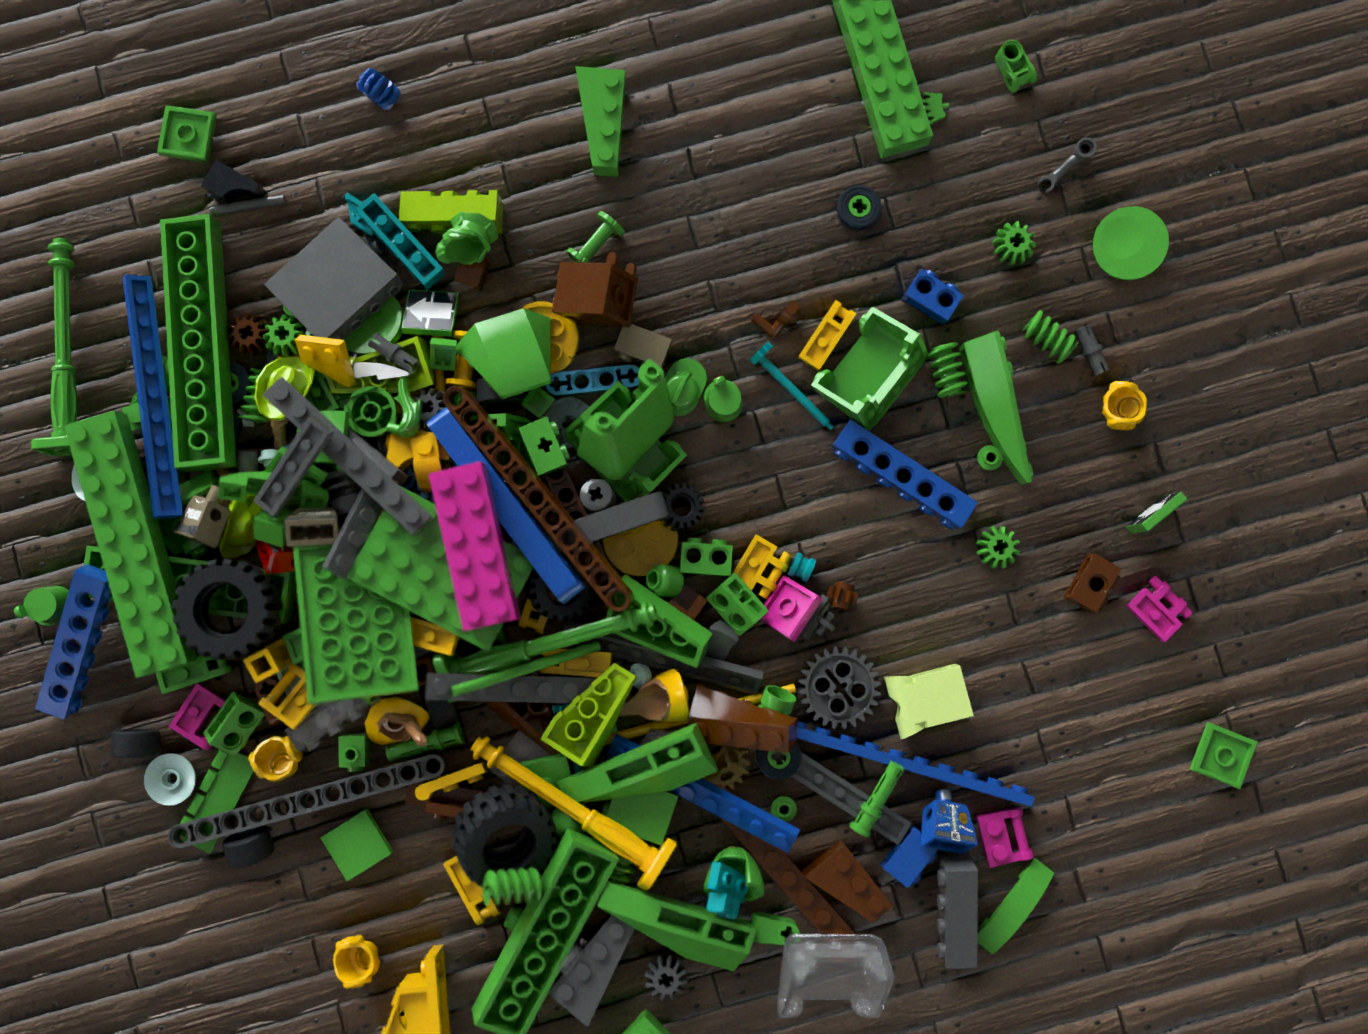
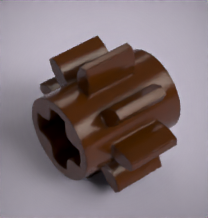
[826,581,859,610]

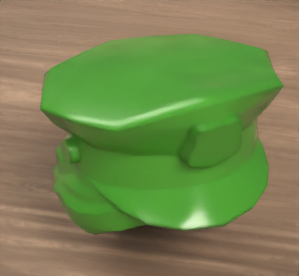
[435,211,499,265]

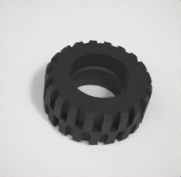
[172,559,283,660]
[451,785,557,887]

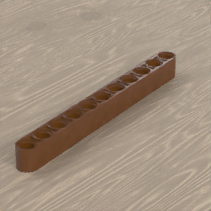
[443,386,634,611]

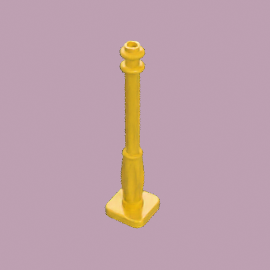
[470,737,677,891]

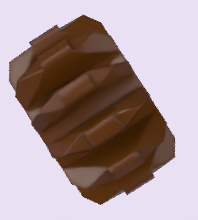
[227,313,269,356]

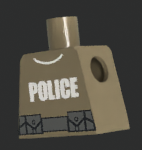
[172,485,230,548]
[285,507,338,546]

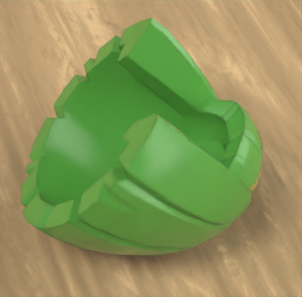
[704,846,764,902]

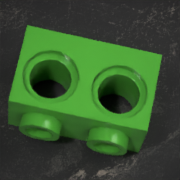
[680,538,733,577]
[706,573,769,636]
[203,691,265,756]

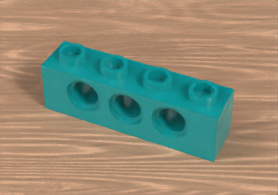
[355,193,445,291]

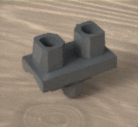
[800,594,835,641]

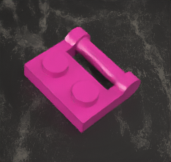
[168,683,227,751]
[976,806,1034,868]

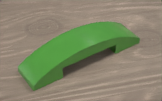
[218,472,329,508]
[977,857,1054,955]

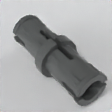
[1075,324,1110,376]
[368,333,420,374]

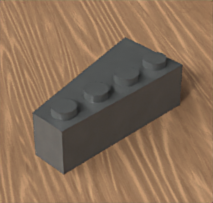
[937,850,978,969]
[548,913,635,1027]

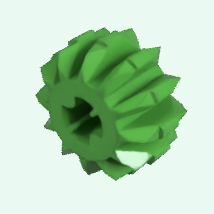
[993,221,1037,265]
[263,314,306,357]
[976,526,1020,569]

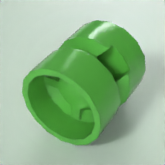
[758,685,796,715]

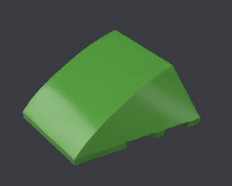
[457,308,551,399]

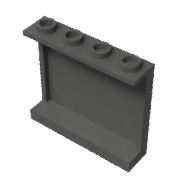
[264,217,404,340]

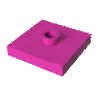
[759,575,823,642]

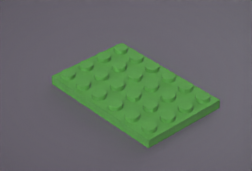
[347,485,533,652]
[293,544,418,705]

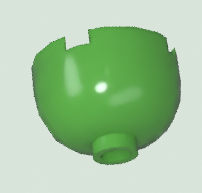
[345,386,399,438]

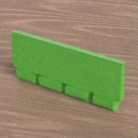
[180,749,254,854]

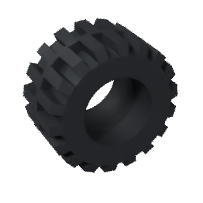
[527,556,594,621]

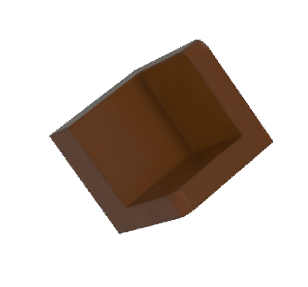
[454,258,490,292]
[668,584,708,620]

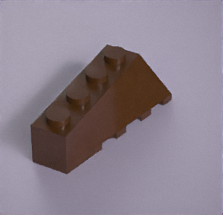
[689,683,797,753]

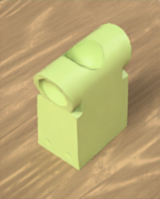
[884,664,974,739]

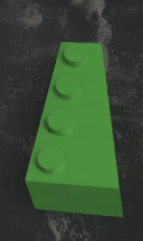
[575,66,626,177]
[606,574,713,668]

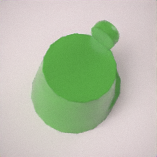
[704,376,743,423]
[14,585,69,626]

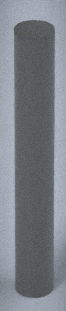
[210,194,287,216]

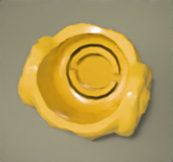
[1102,381,1147,431]
[248,735,303,782]
[333,935,380,989]

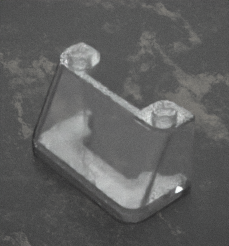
[777,934,895,1018]

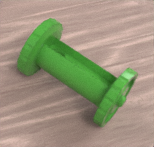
[566,211,625,263]

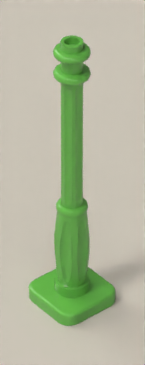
[31,238,77,456]
[433,602,658,703]

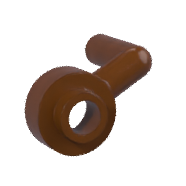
[751,300,801,337]

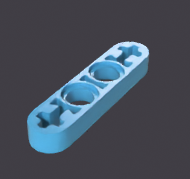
[545,365,640,397]

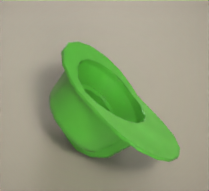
[665,358,707,416]

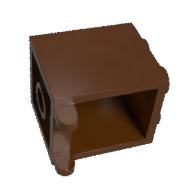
[552,252,638,327]

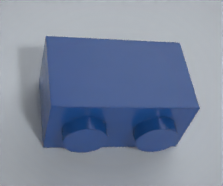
[880,824,938,888]

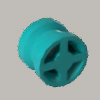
[788,552,816,583]

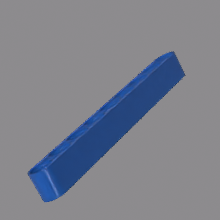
[427,407,585,604]

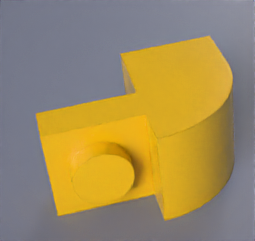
[410,434,446,494]

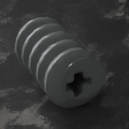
[580,479,617,514]

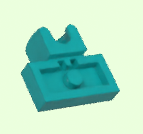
[707,862,748,919]

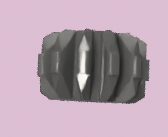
[413,388,446,431]
[644,954,688,1001]

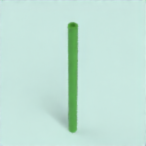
[451,641,601,697]

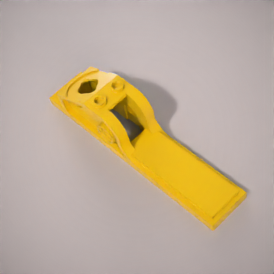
[381,944,451,1034]

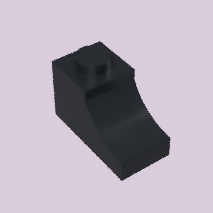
[201,160,267,204]

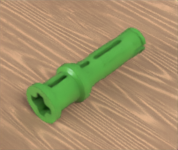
[385,722,465,762]
[849,760,905,838]

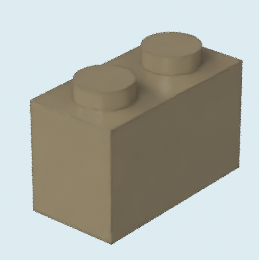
[614,323,672,369]

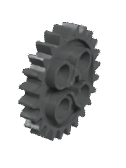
[798,646,881,729]

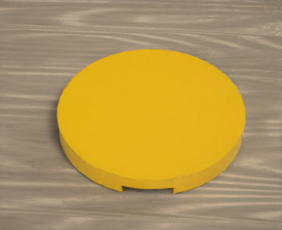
[521,301,579,374]
[603,520,678,576]

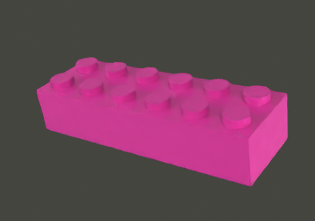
[429,461,521,631]

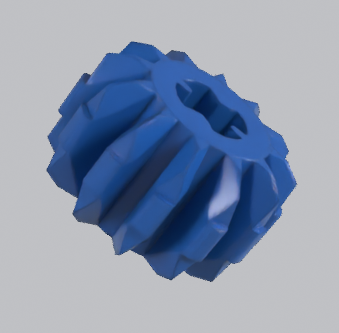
[356,68,401,110]

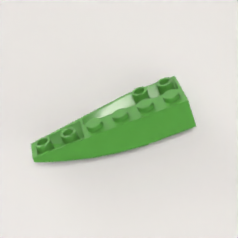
[959,331,1033,485]
[557,723,718,804]
[597,881,757,971]

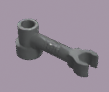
[1037,137,1097,194]

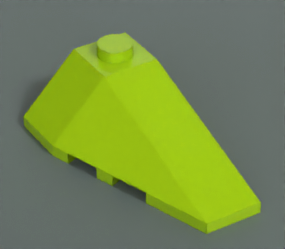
[326,336,434,394]
[541,663,637,767]

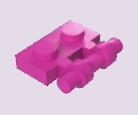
[1126,576,1193,642]

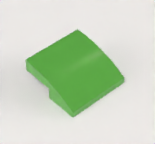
[321,808,394,881]

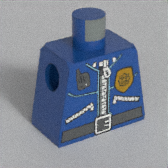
[921,789,978,854]

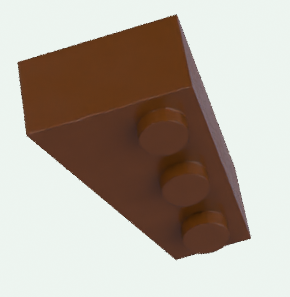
[802,840,893,923]

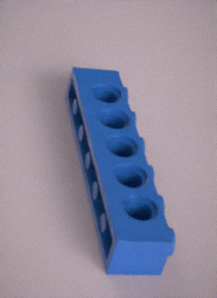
[831,419,978,530]
[35,564,113,720]

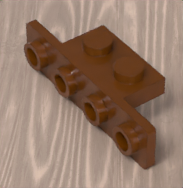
[405,778,487,819]

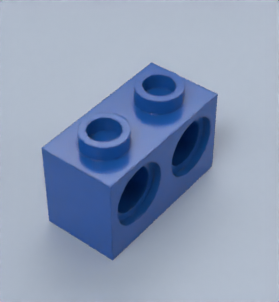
[901,269,964,325]

